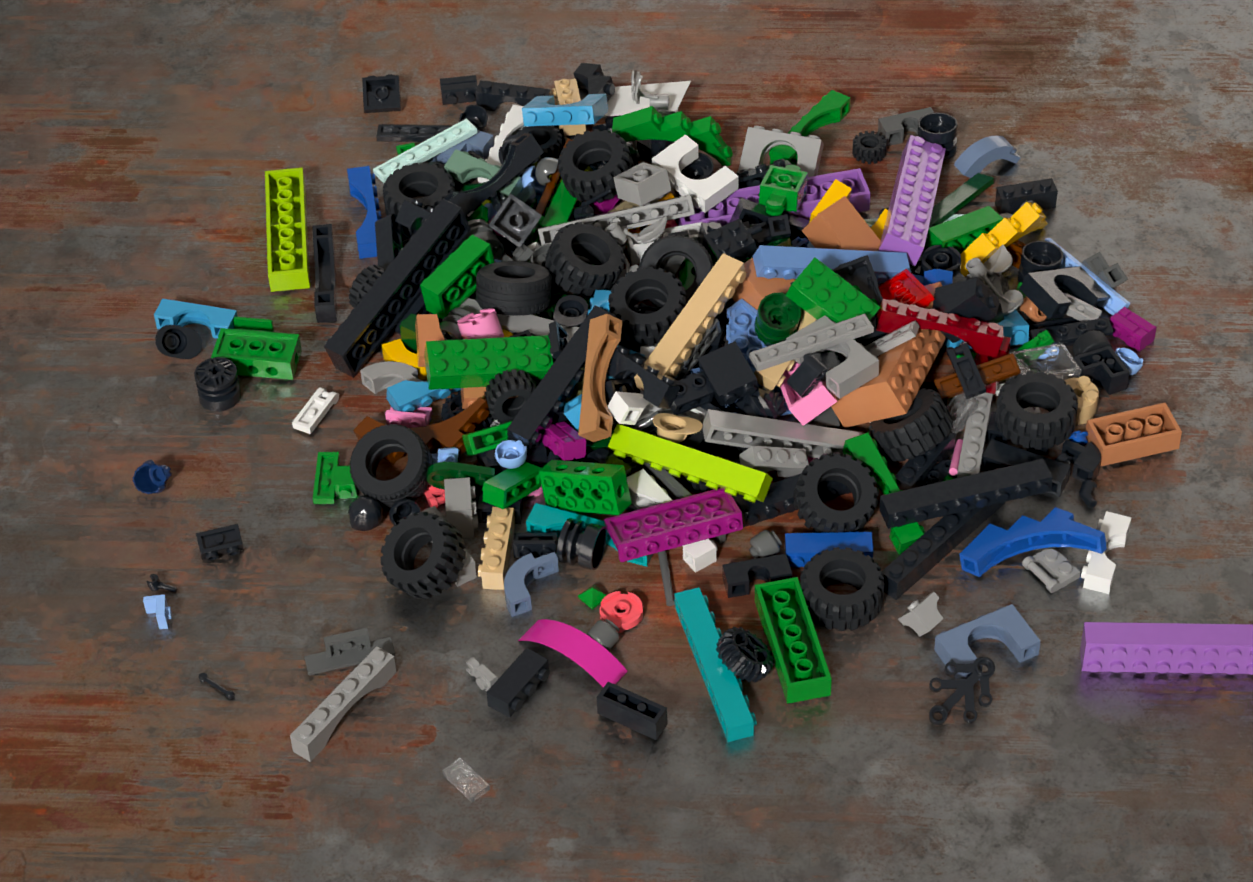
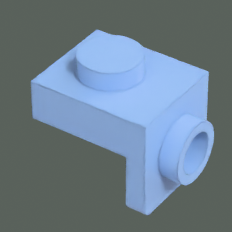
[432,447,458,464]
[143,595,172,629]

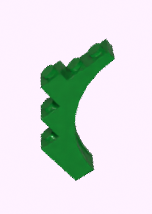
[612,106,733,167]

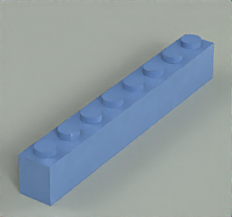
[753,245,911,284]

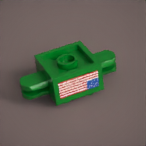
[759,165,808,216]

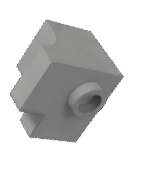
[898,592,944,637]

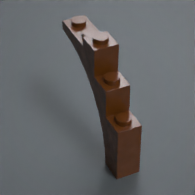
[353,397,490,465]

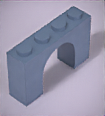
[934,604,1041,680]

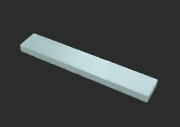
[373,119,477,183]

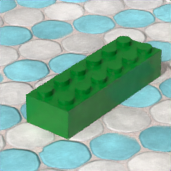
[424,335,553,390]
[755,577,832,704]

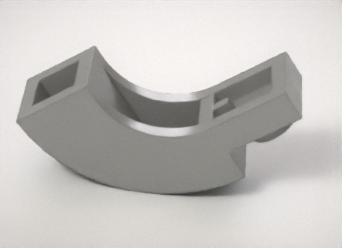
[360,361,423,394]

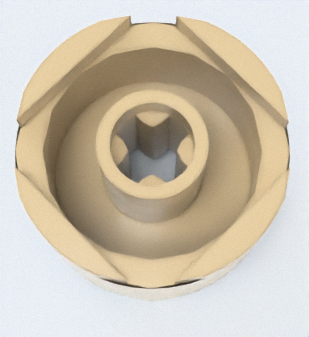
[1064,376,1099,425]

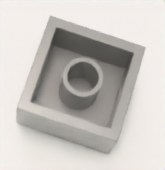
[613,162,671,206]
[444,477,478,538]

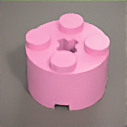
[457,308,504,340]

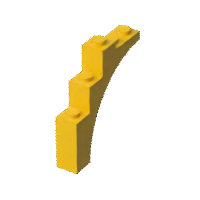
[960,202,1048,278]

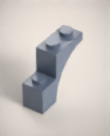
[426,130,494,164]

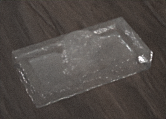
[442,758,490,802]

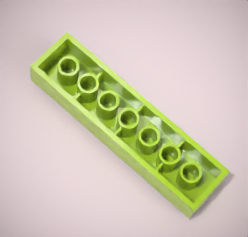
[265,168,310,292]

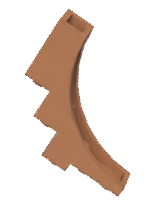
[415,314,518,409]

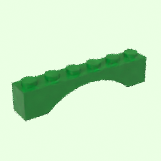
[769,90,850,165]
[843,432,925,555]

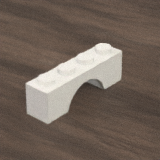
[1081,511,1132,594]

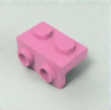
[385,407,432,428]

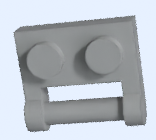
[1022,547,1081,593]

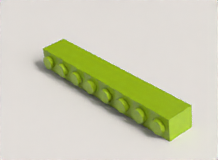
[608,424,773,503]

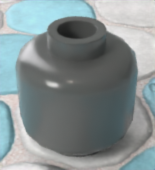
[749,530,782,559]
[587,619,620,651]

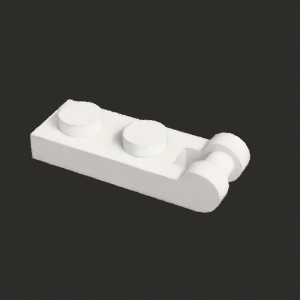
[292,387,339,434]

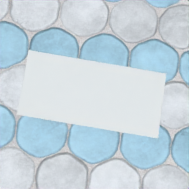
[603,81,691,117]

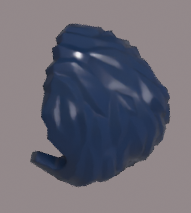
[133,459,172,494]

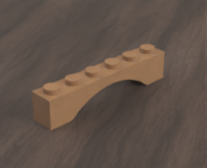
[578,314,622,442]

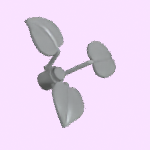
[631,70,669,150]
[605,215,667,285]
[966,245,1024,315]

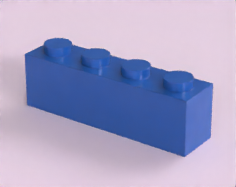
[785,532,873,568]

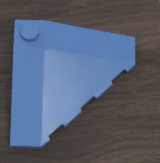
[726,298,769,373]

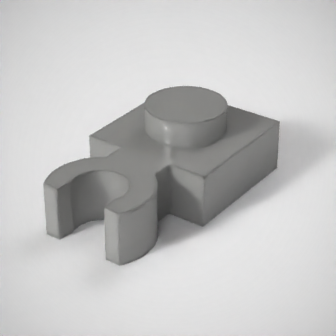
[466,657,497,691]

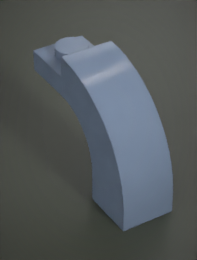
[954,136,1021,178]
[504,552,559,617]

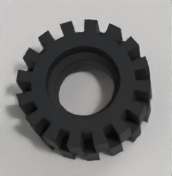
[852,131,887,164]

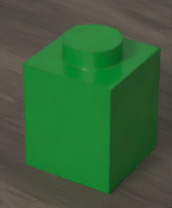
[333,466,358,499]

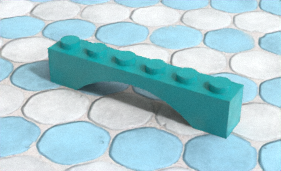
[526,503,653,567]

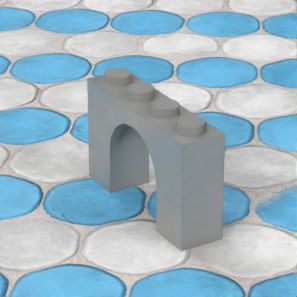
[738,125,824,177]
[786,316,879,399]

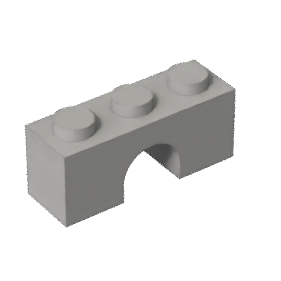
[739,446,808,477]

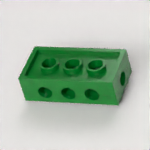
[211,328,302,380]
[539,460,632,515]

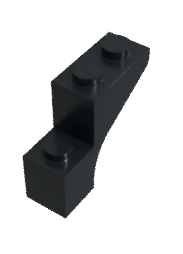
[573,63,615,102]

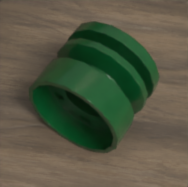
[754,293,801,346]

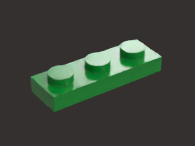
[313,452,340,504]

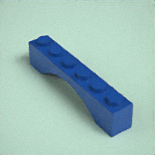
[347,166,381,259]

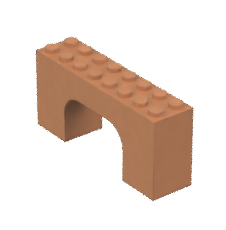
[732,196,881,310]
[831,282,946,428]

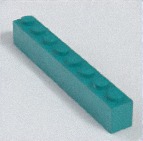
[674,587,757,742]

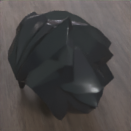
[736,386,786,420]

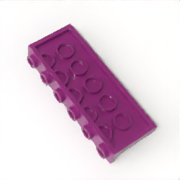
[604,488,743,562]

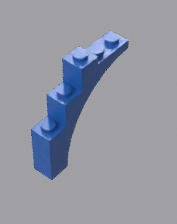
[959,507,1107,577]

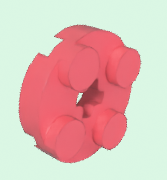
[599,591,643,633]

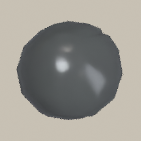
[535,157,558,186]

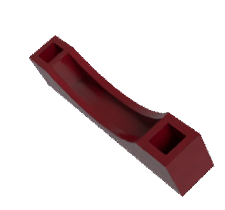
[876,299,1004,358]

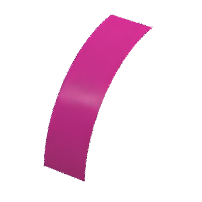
[518,619,628,687]

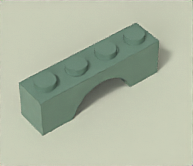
[444,149,523,198]

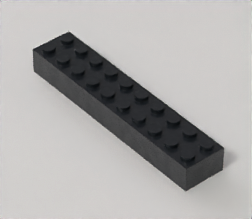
[324,199,471,378]

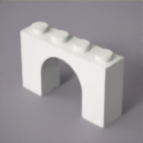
[652,135,738,213]

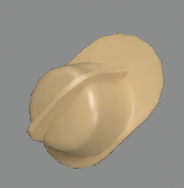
[653,413,703,443]

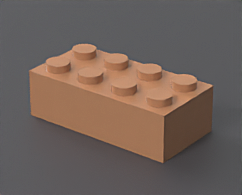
[1086,403,1182,467]

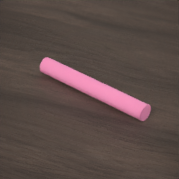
[949,439,963,476]

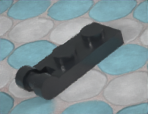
[946,342,986,399]

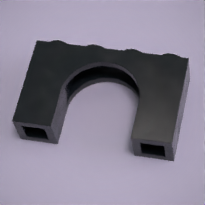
[1019,266,1111,319]

